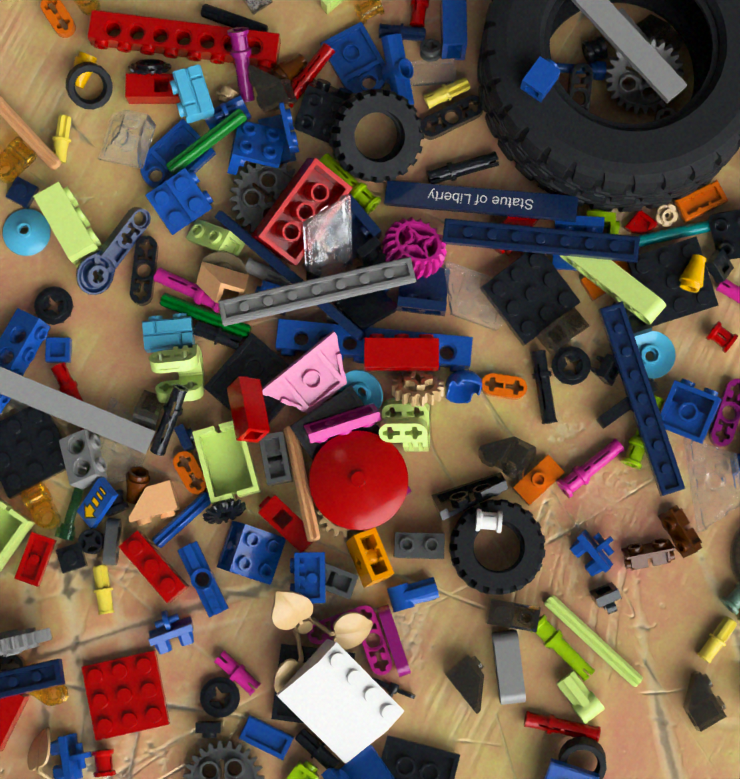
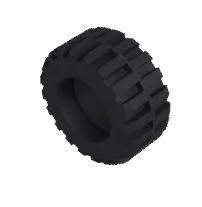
[328,89,424,183]
[449,499,546,595]

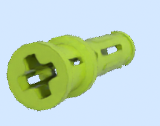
[319,153,381,214]
[620,395,665,469]
[529,614,595,681]

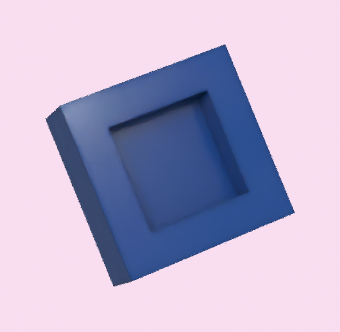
[45,337,72,363]

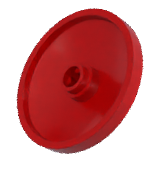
[309,431,408,530]

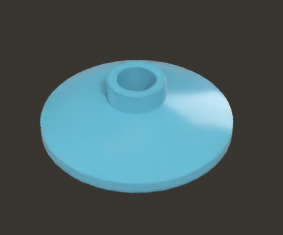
[3,209,51,256]
[635,331,676,379]
[337,370,383,409]

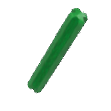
[166,108,247,175]
[160,293,251,338]

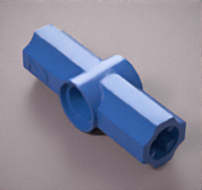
[381,34,414,105]
[177,541,229,618]

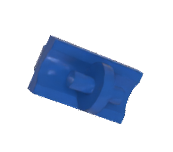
[204,95,252,129]
[570,529,614,576]
[148,610,194,655]
[50,733,92,779]

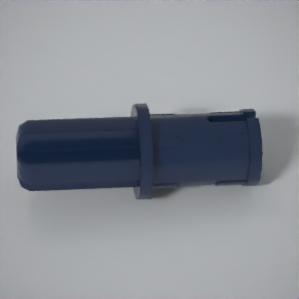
[379,23,426,41]

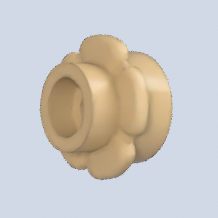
[216,86,239,103]
[655,203,678,227]

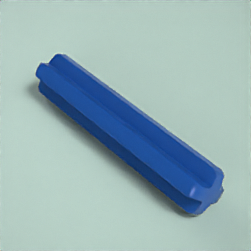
[152,491,211,548]

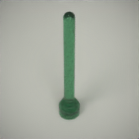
[55,432,100,542]

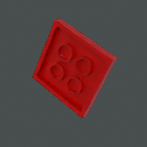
[81,650,170,741]

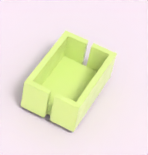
[33,182,102,268]
[192,421,261,504]
[0,498,35,572]

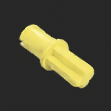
[423,77,470,109]
[52,115,71,164]
[93,565,114,615]
[697,616,737,664]

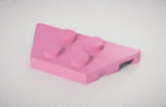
[262,331,347,413]

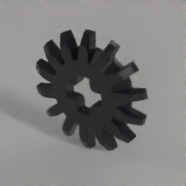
[128,59,172,75]
[203,499,246,524]

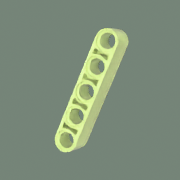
[559,255,666,325]

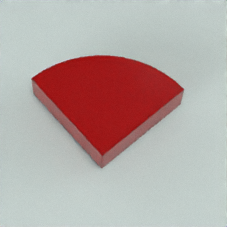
[624,210,658,234]

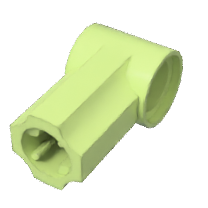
[556,671,605,724]

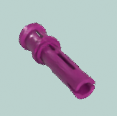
[227,27,255,102]

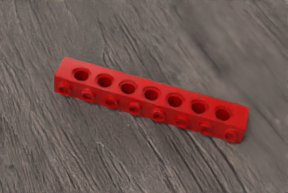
[88,10,281,70]

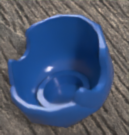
[445,370,482,404]

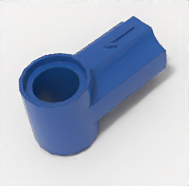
[387,577,439,612]

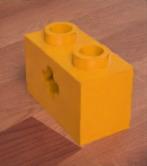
[346,527,394,588]

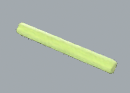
[544,595,643,687]

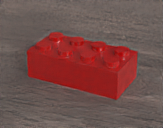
[251,158,352,266]

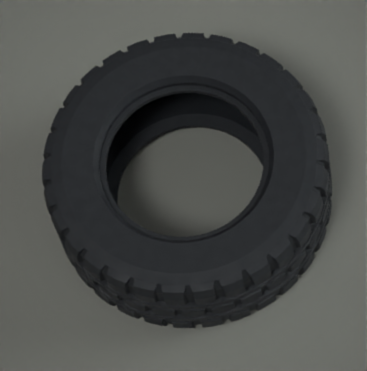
[477,0,740,212]

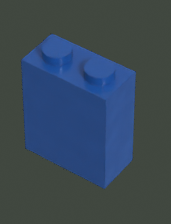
[440,0,467,60]

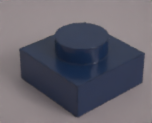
[5,176,39,209]
[174,424,196,452]

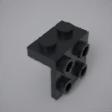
[294,79,353,143]
[709,209,740,260]
[332,261,397,330]

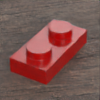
[14,532,57,587]

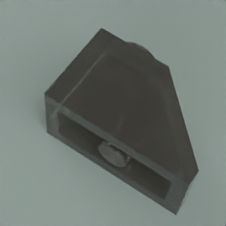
[444,654,484,714]

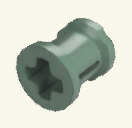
[720,582,740,615]

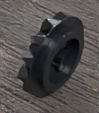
[34,287,74,325]
[552,346,591,386]
[200,677,240,718]

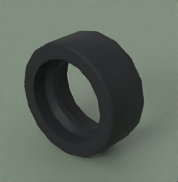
[66,62,113,110]
[558,736,607,779]

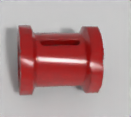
[706,321,738,353]
[92,749,116,777]

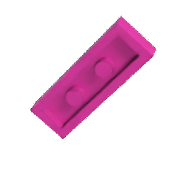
[304,403,381,443]

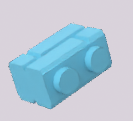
[169,64,214,123]
[142,313,195,353]

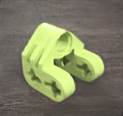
[149,344,205,403]
[379,398,430,452]

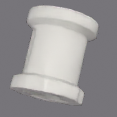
[475,509,503,533]

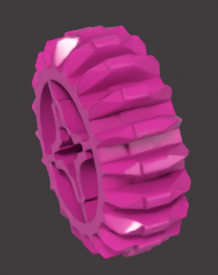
[382,216,447,280]

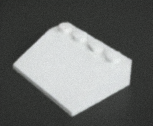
[276,639,404,764]

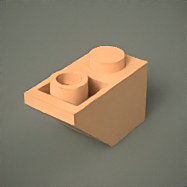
[196,261,249,304]
[129,480,180,526]

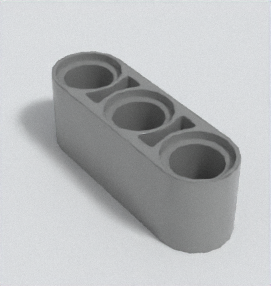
[492,629,526,705]

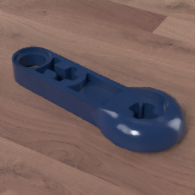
[76,207,151,295]

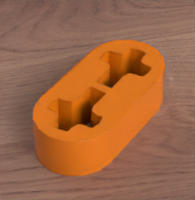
[40,0,76,38]
[482,373,527,400]
[173,451,207,495]

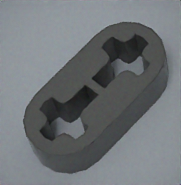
[103,518,122,566]

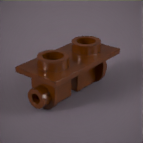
[658,505,703,558]
[621,538,675,571]

